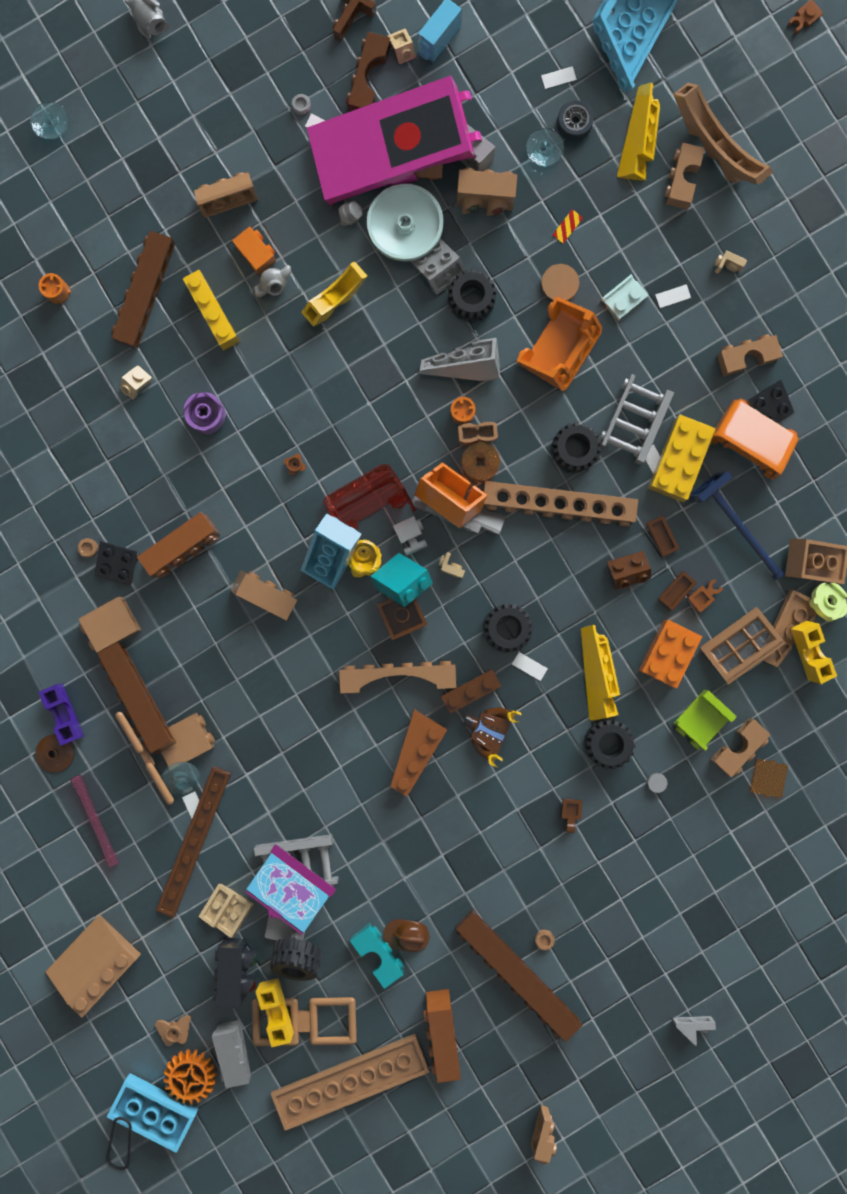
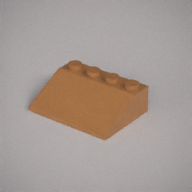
[46,914,141,1017]

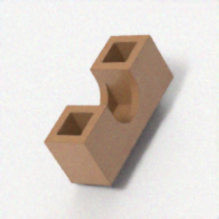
[664,143,705,209]
[717,334,783,377]
[710,718,771,777]

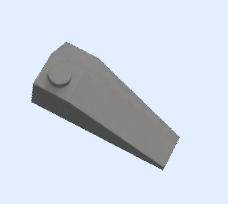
[420,338,500,381]

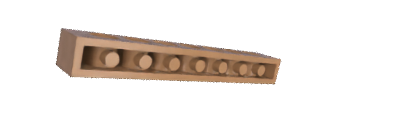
[483,481,638,527]

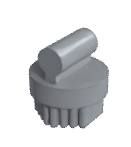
[338,201,363,226]

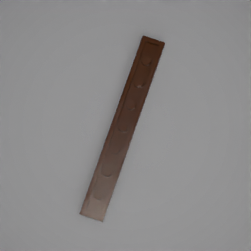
[156,766,231,918]

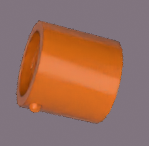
[38,273,71,304]
[450,397,475,425]

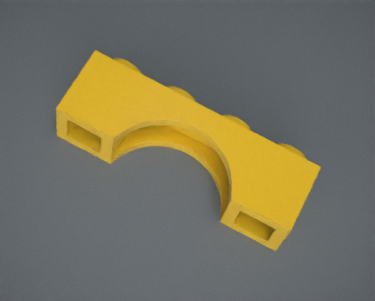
[183,270,240,350]

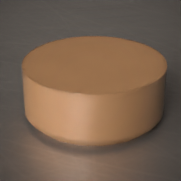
[78,538,98,558]
[535,930,555,951]

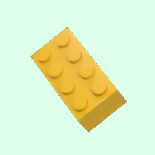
[648,414,716,502]

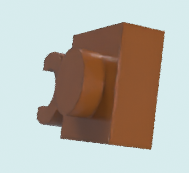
[787,0,824,34]
[687,579,723,613]

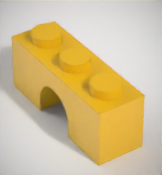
[791,621,837,684]
[256,978,294,1048]

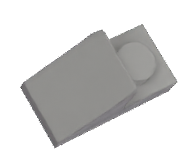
[672,1016,716,1046]

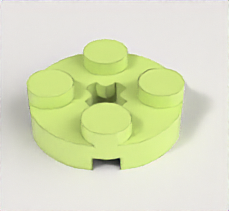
[809,582,847,622]

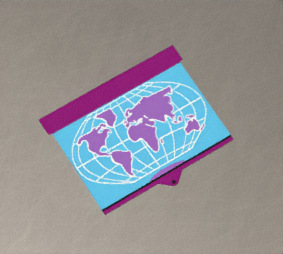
[245,844,336,935]

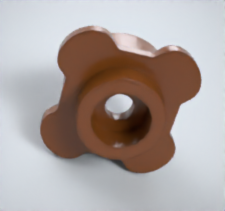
[284,453,306,476]

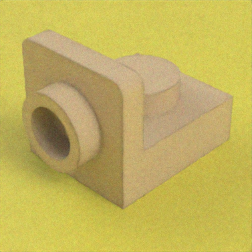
[388,29,416,64]
[714,250,747,274]
[438,552,465,579]

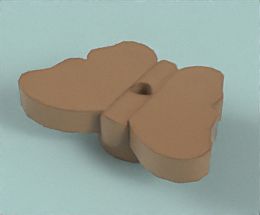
[155,1015,191,1046]

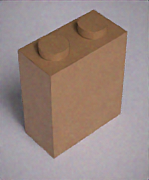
[78,597,142,653]
[161,713,215,770]

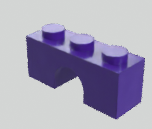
[38,683,85,746]

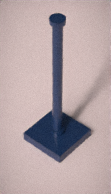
[688,471,784,580]

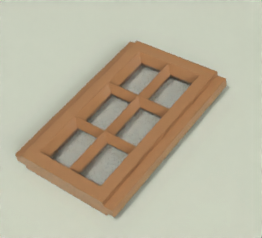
[700,607,786,685]

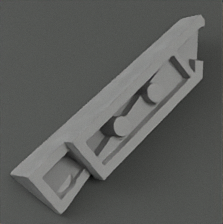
[411,496,506,536]

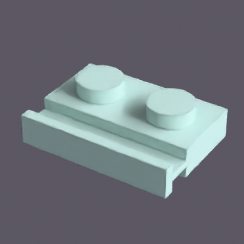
[601,274,649,321]

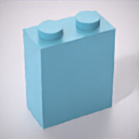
[418,0,462,62]

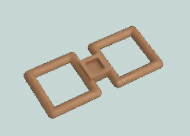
[115,712,174,805]
[252,997,357,1046]

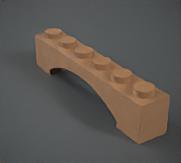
[339,661,456,694]

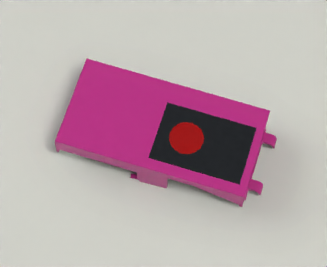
[307,76,482,206]

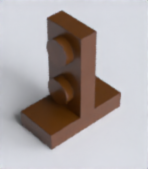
[332,0,377,42]

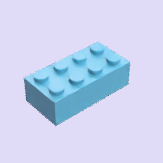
[300,514,361,590]
[107,1073,199,1153]

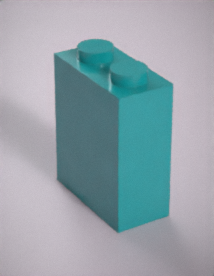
[371,553,433,607]

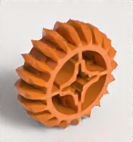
[163,1049,217,1105]

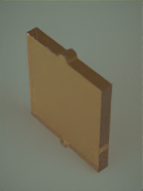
[750,758,788,798]

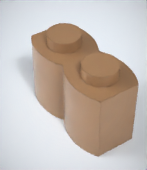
[458,422,498,446]

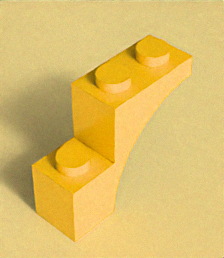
[301,262,367,327]

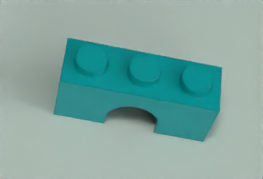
[350,923,404,989]

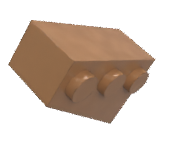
[230,570,297,621]

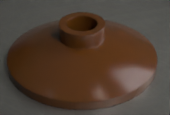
[35,734,74,773]

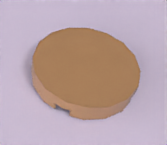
[541,264,579,301]

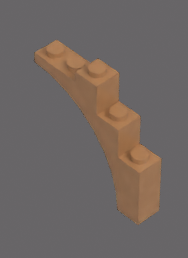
[673,83,773,185]

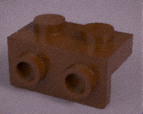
[607,551,651,590]

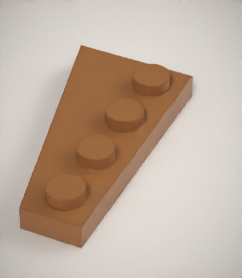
[763,589,817,667]

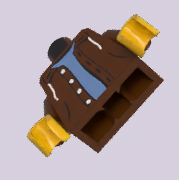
[463,707,522,768]

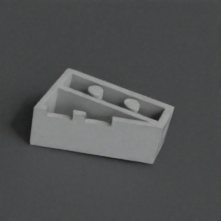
[212,1020,251,1088]

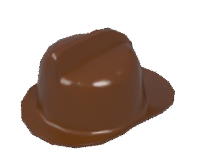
[383,919,430,952]

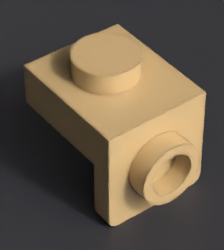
[120,365,152,400]

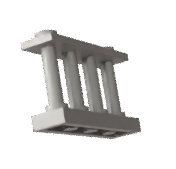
[599,374,674,465]
[254,834,339,887]

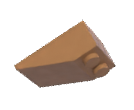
[785,539,847,584]

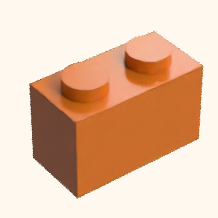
[232,226,276,275]

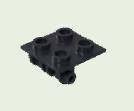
[748,380,794,423]
[94,541,140,586]

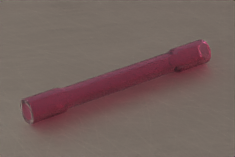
[70,775,120,867]

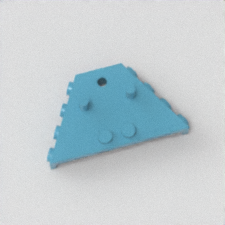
[592,0,678,93]

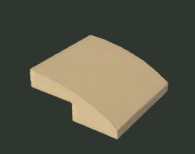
[198,883,254,938]

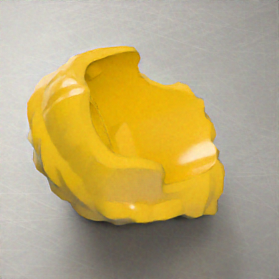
[348,540,382,577]

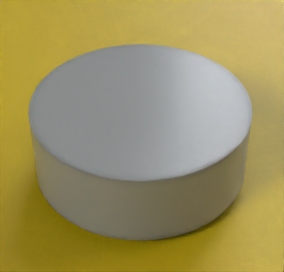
[292,94,311,115]
[647,773,667,793]

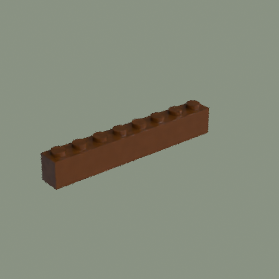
[456,909,583,1042]

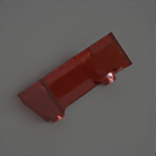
[323,464,417,531]

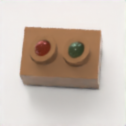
[456,168,517,216]

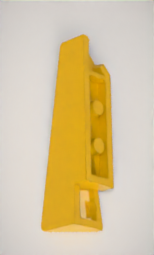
[617,83,660,181]
[581,625,620,721]

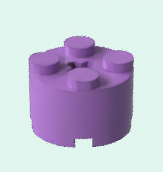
[184,392,226,435]

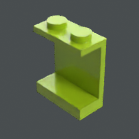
[674,690,737,751]

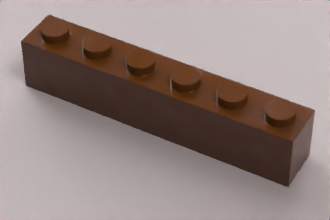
[111,230,175,350]
[98,642,177,755]

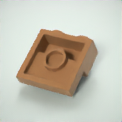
[531,1105,557,1164]

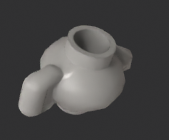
[254,265,291,298]

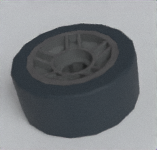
[557,100,594,141]

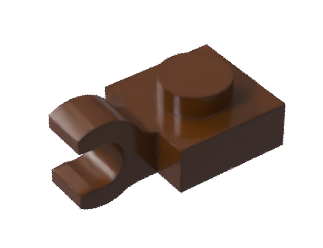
[561,798,583,833]

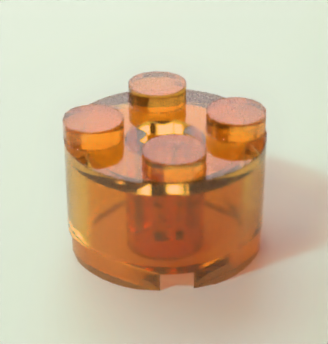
[461,442,500,483]

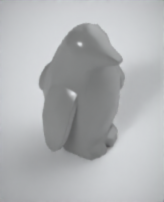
[125,0,170,39]

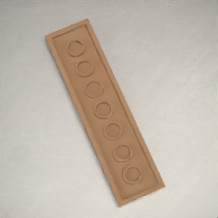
[271,1034,430,1131]

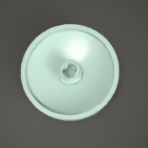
[367,184,443,261]

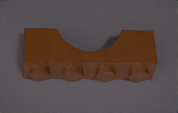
[346,32,391,112]

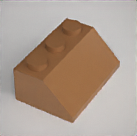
[194,172,258,218]

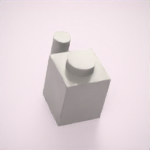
[393,516,428,556]

